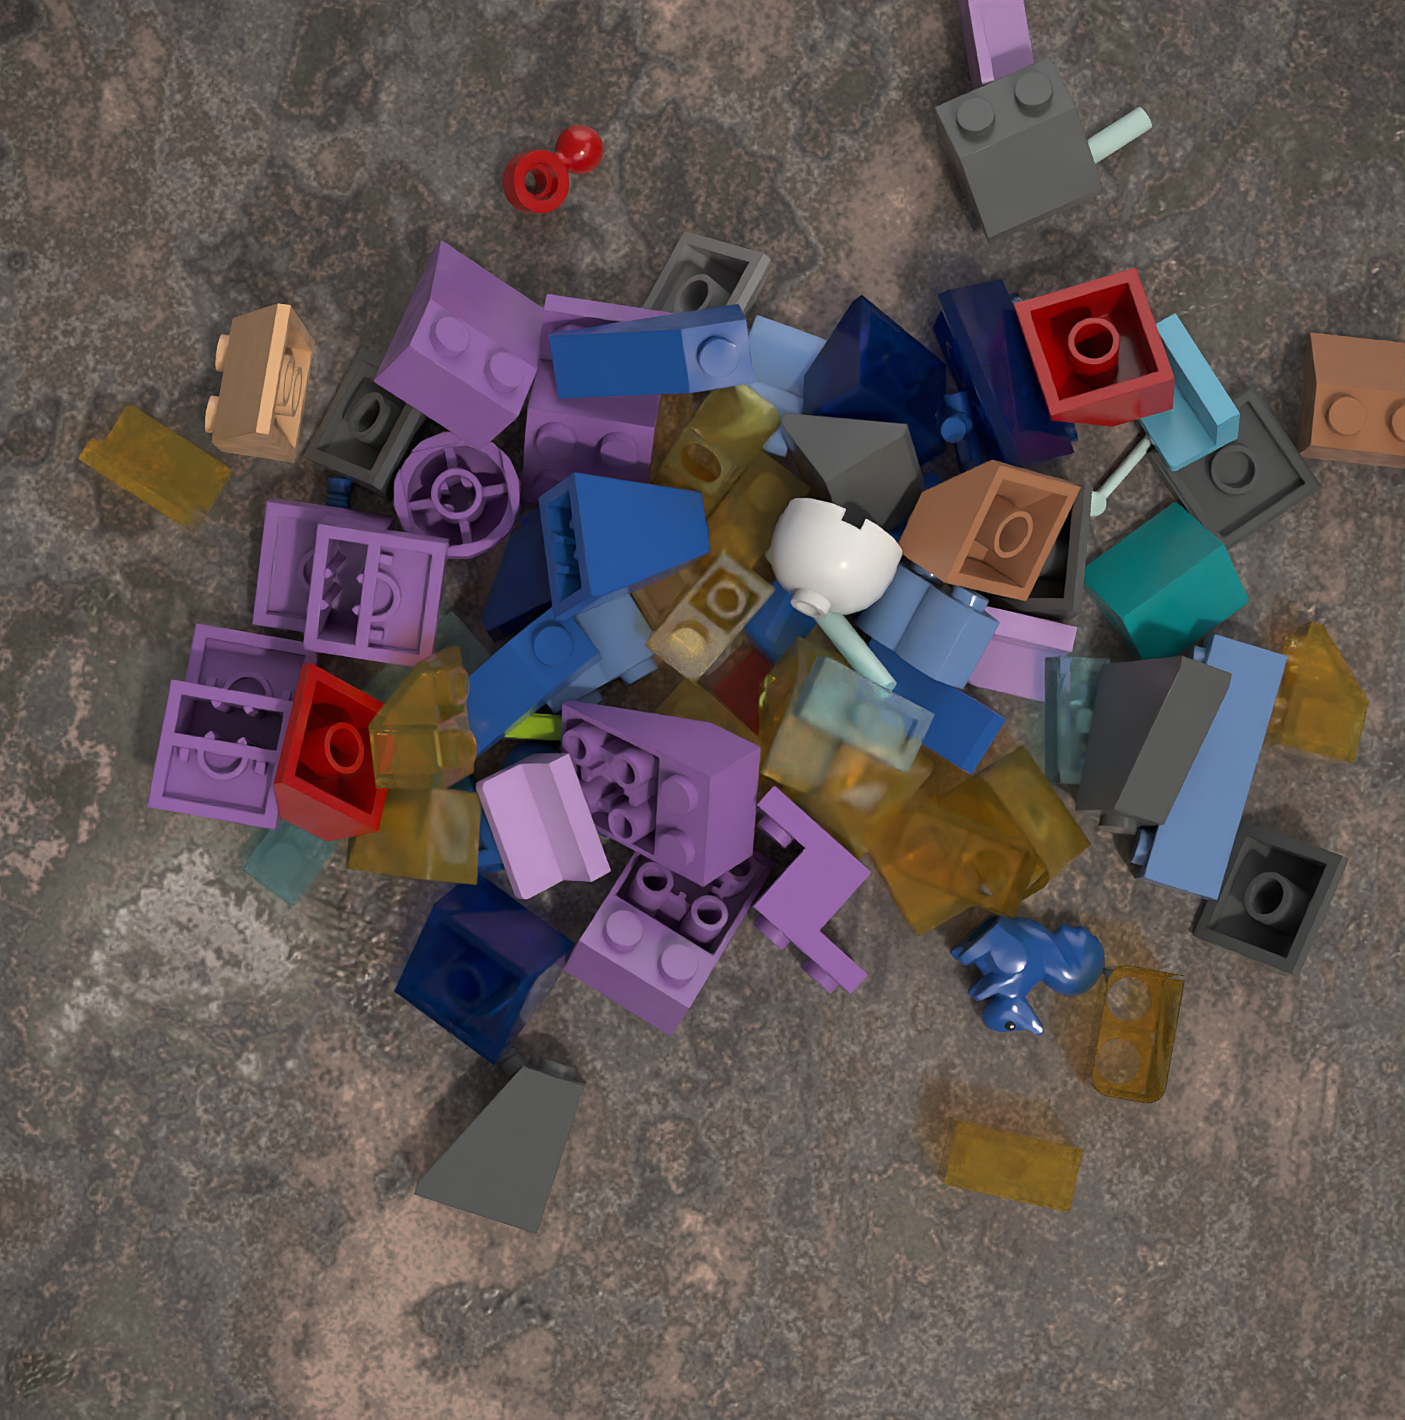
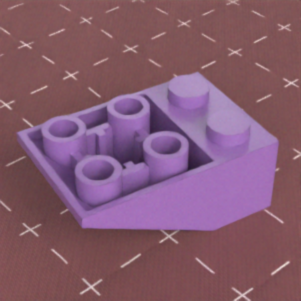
[561,700,761,887]
[563,849,776,1036]

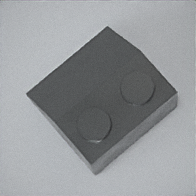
[934,57,1103,243]

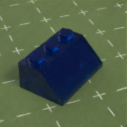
[927,279,1078,473]

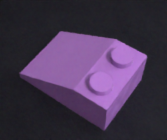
[373,240,543,450]

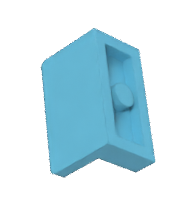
[1137,313,1240,471]

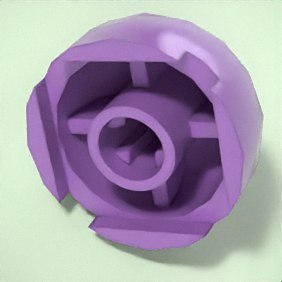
[394,432,521,559]

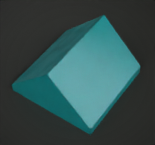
[1083,501,1250,661]

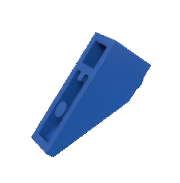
[548,304,755,399]
[412,607,602,777]

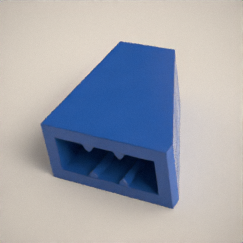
[538,472,710,620]
[836,638,1006,775]

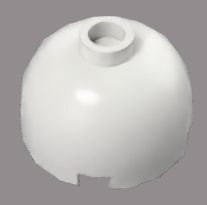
[771,498,903,619]

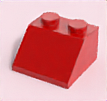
[1014,268,1175,427]
[273,663,404,842]

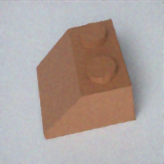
[1296,332,1405,469]
[898,460,1081,601]

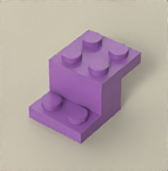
[521,294,673,505]
[252,497,450,669]
[147,623,322,830]
[751,785,871,994]

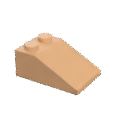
[205,303,315,463]

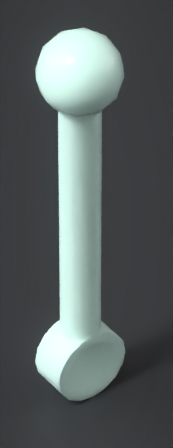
[1090,434,1153,517]

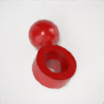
[502,125,604,214]

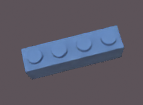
[1130,634,1288,900]

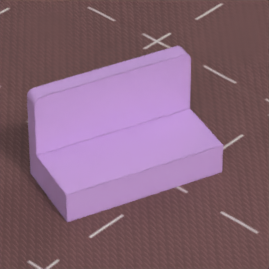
[957,0,1034,90]
[966,606,1077,704]
[476,753,611,899]

